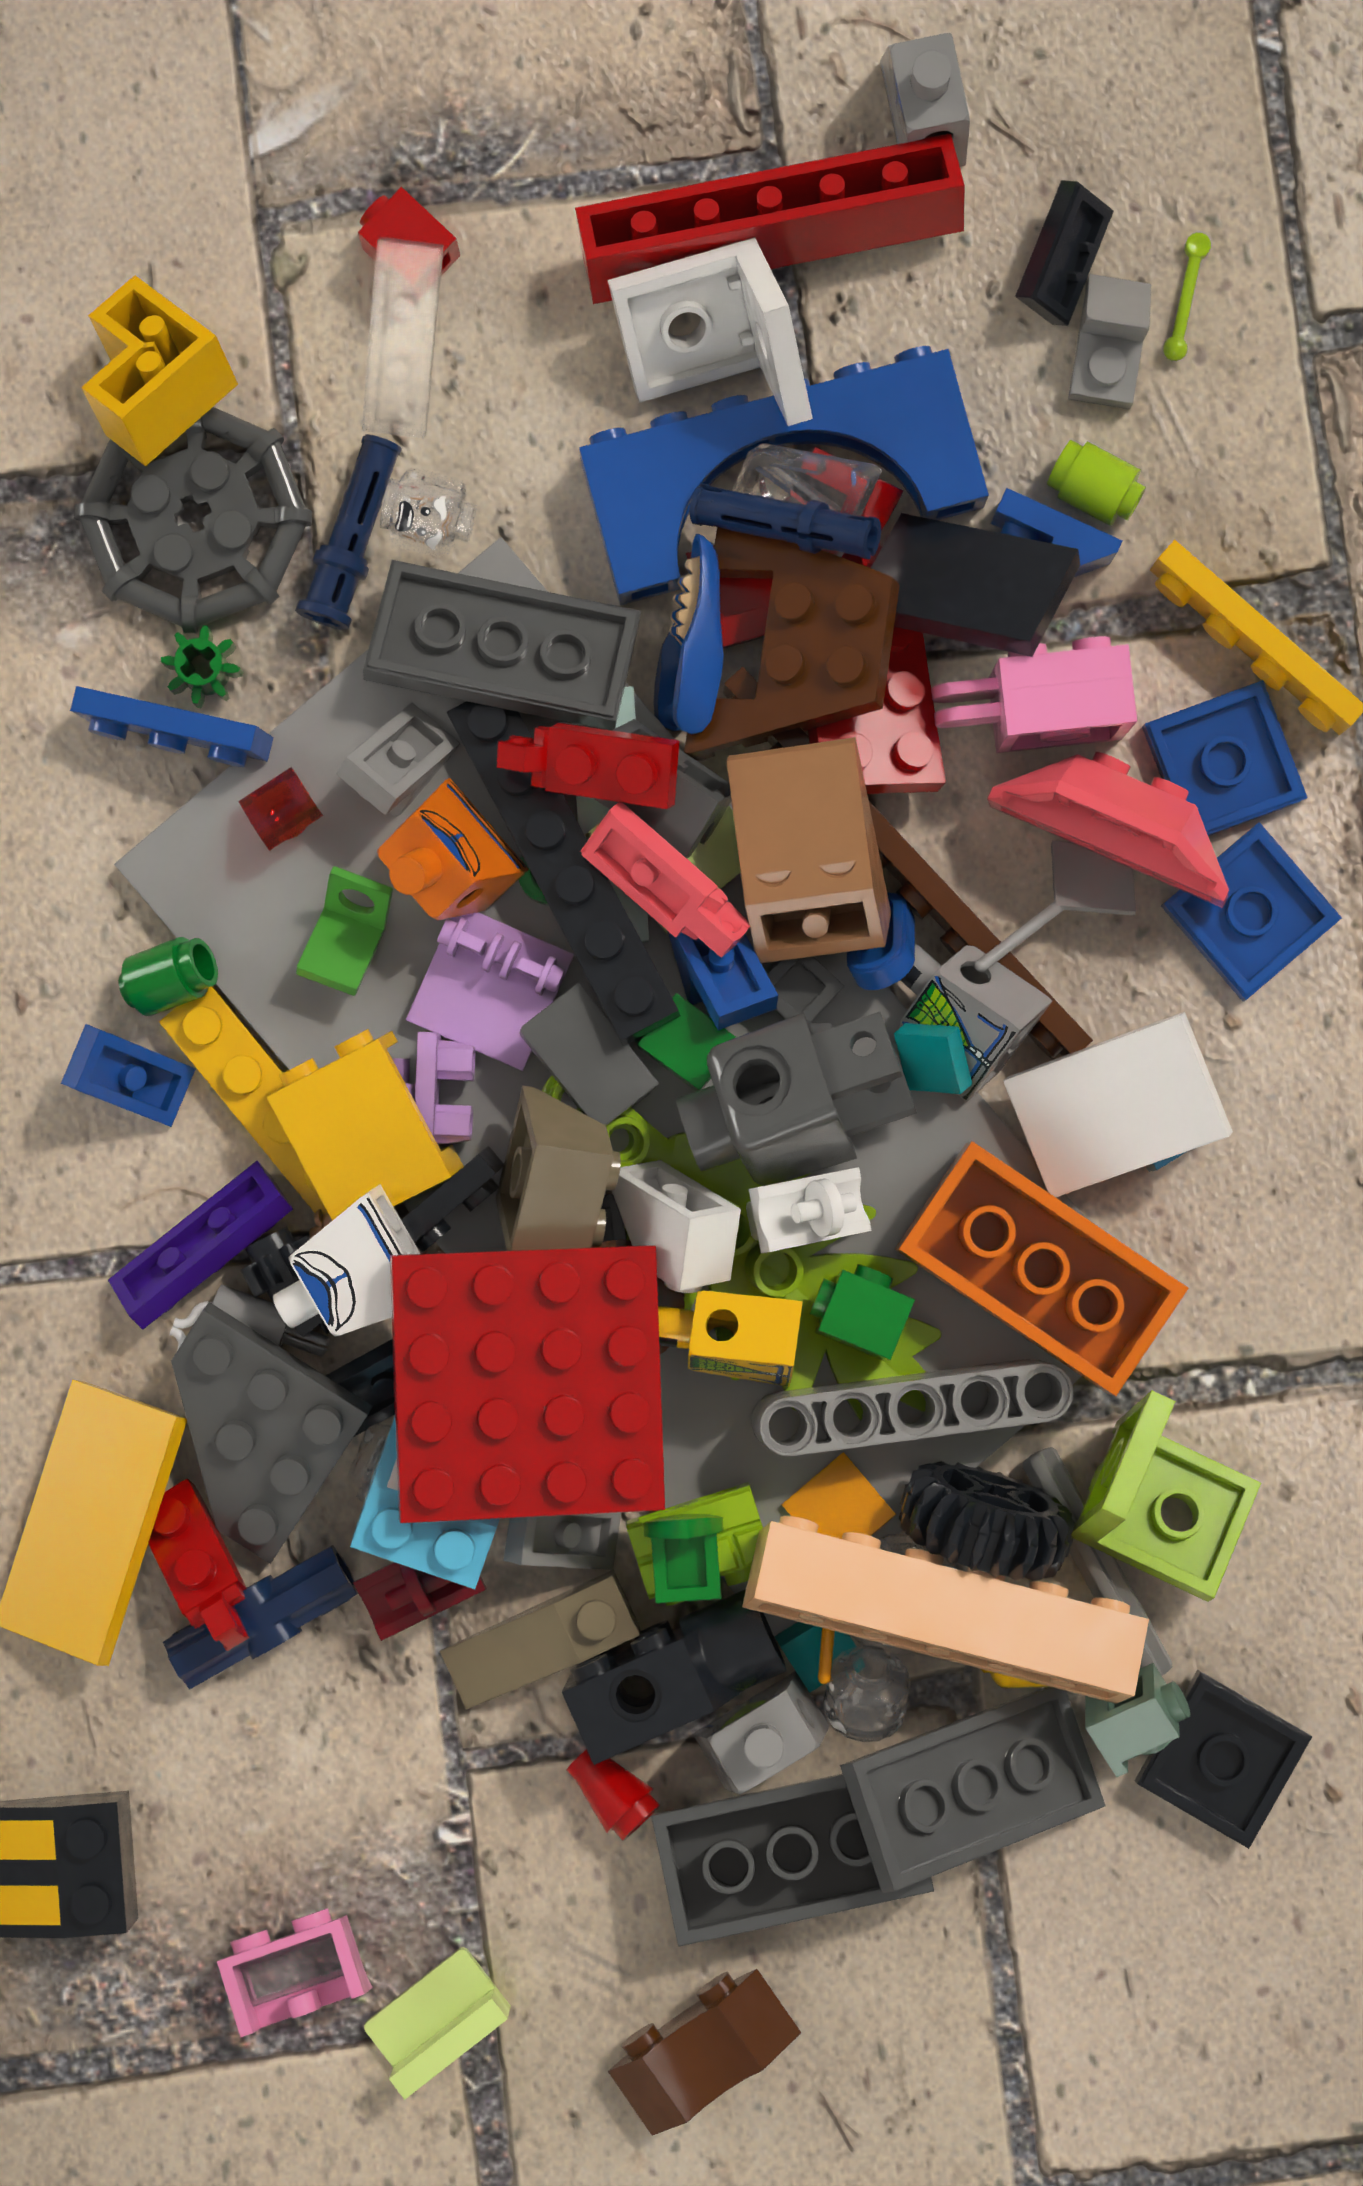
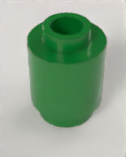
[118,937,218,1016]

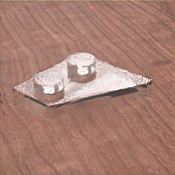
[732,443,882,557]

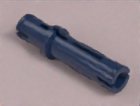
[689,483,881,559]

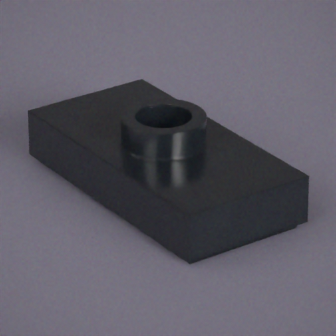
[1015,180,1114,326]

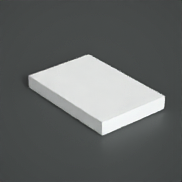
[1003,1012,1233,1197]

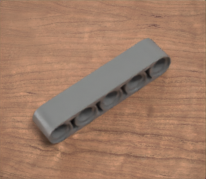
[751,1359,1073,1456]

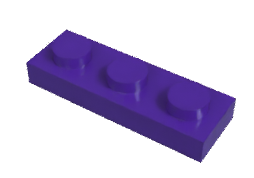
[108,1161,293,1330]

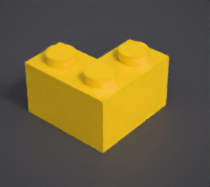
[81,275,238,466]

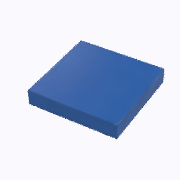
[1142,680,1308,836]
[1161,822,1342,1001]

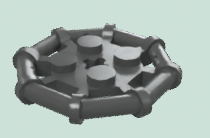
[74,407,313,633]

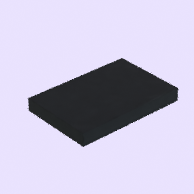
[871,513,1080,657]

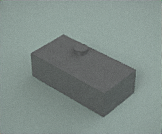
[651,1773,934,1947]

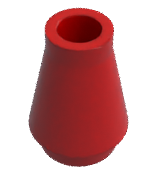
[566,1749,660,1841]

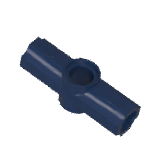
[163,1545,358,1690]

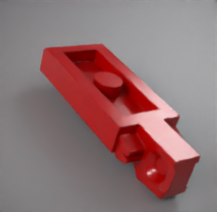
[497,723,680,809]
[148,1478,250,1651]

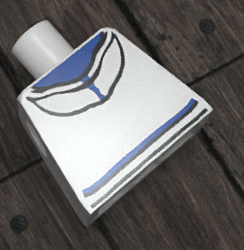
[273,1184,420,1337]

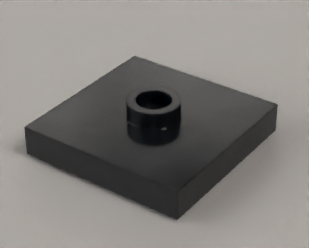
[1134,1669,1312,1849]

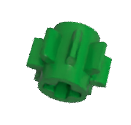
[161,625,243,708]

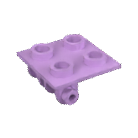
[406,912,574,1071]

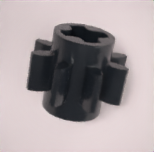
[241,1227,310,1306]

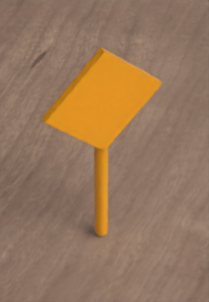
[781,1452,897,1684]

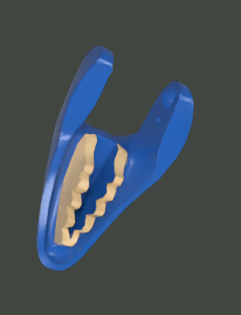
[653,534,724,734]

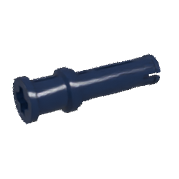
[295,434,402,630]

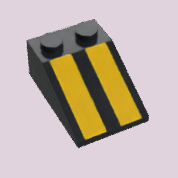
[0,1790,138,1938]

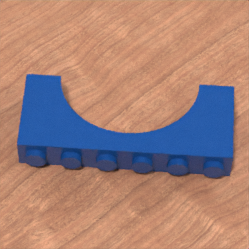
[579,346,989,606]

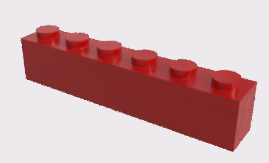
[575,134,965,304]

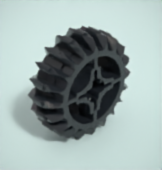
[898,1461,1075,1581]

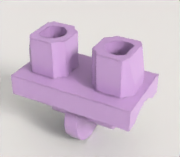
[392,1032,476,1144]

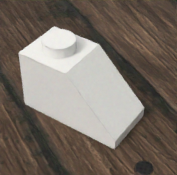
[612,1160,741,1293]

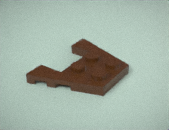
[684,528,900,760]

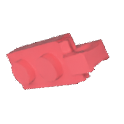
[580,802,750,958]

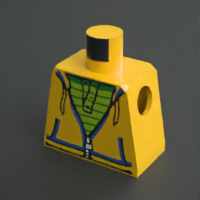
[658,1290,803,1387]

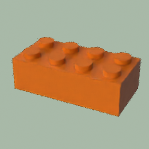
[895,1141,1189,1396]

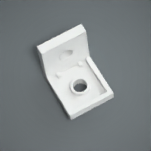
[608,237,813,426]

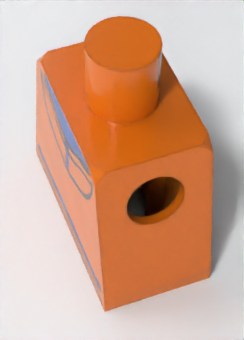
[377,778,529,921]

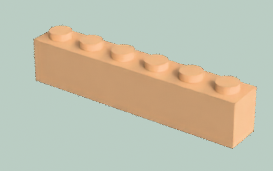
[742,1516,1149,1704]

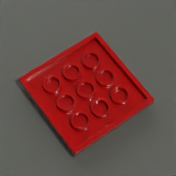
[390,1245,665,1523]

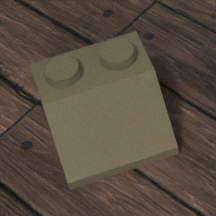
[495,1086,621,1251]

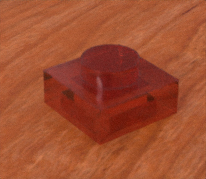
[238,767,323,851]

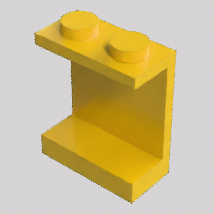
[267,1029,464,1221]

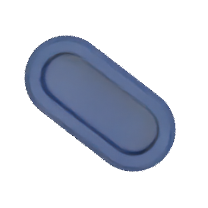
[847,892,915,990]

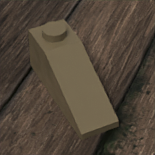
[440,1569,641,1710]

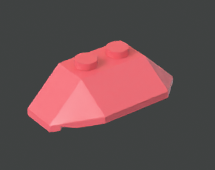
[987,752,1229,908]

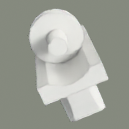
[746,1167,872,1253]

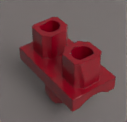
[353,1562,487,1641]

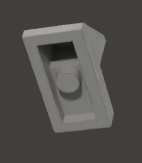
[1068,274,1151,409]
[336,702,460,817]
[503,1512,621,1570]

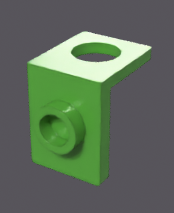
[296,866,393,996]

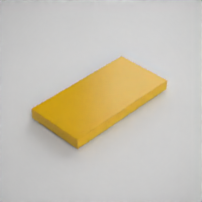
[0,1379,187,1666]

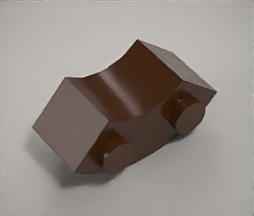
[608,1969,801,2136]

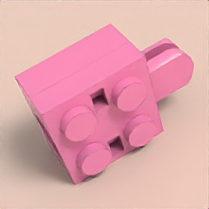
[931,636,1137,753]

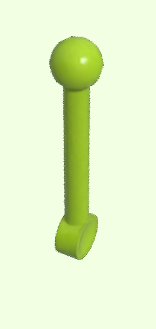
[1163,232,1211,361]

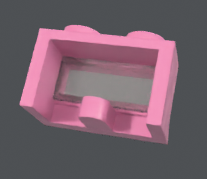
[217,1908,373,2038]

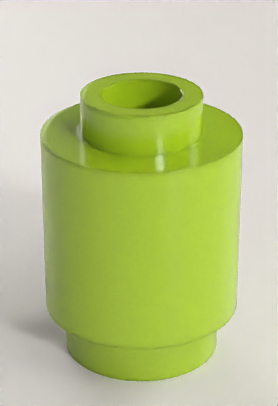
[1047,440,1146,526]

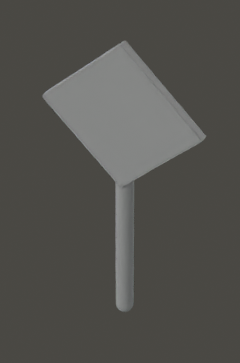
[975,840,1136,972]

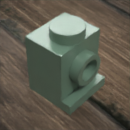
[1085,1663,1190,1777]

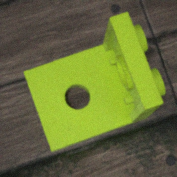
[1071,1390,1261,1602]

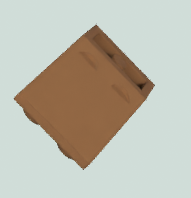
[727,737,891,963]

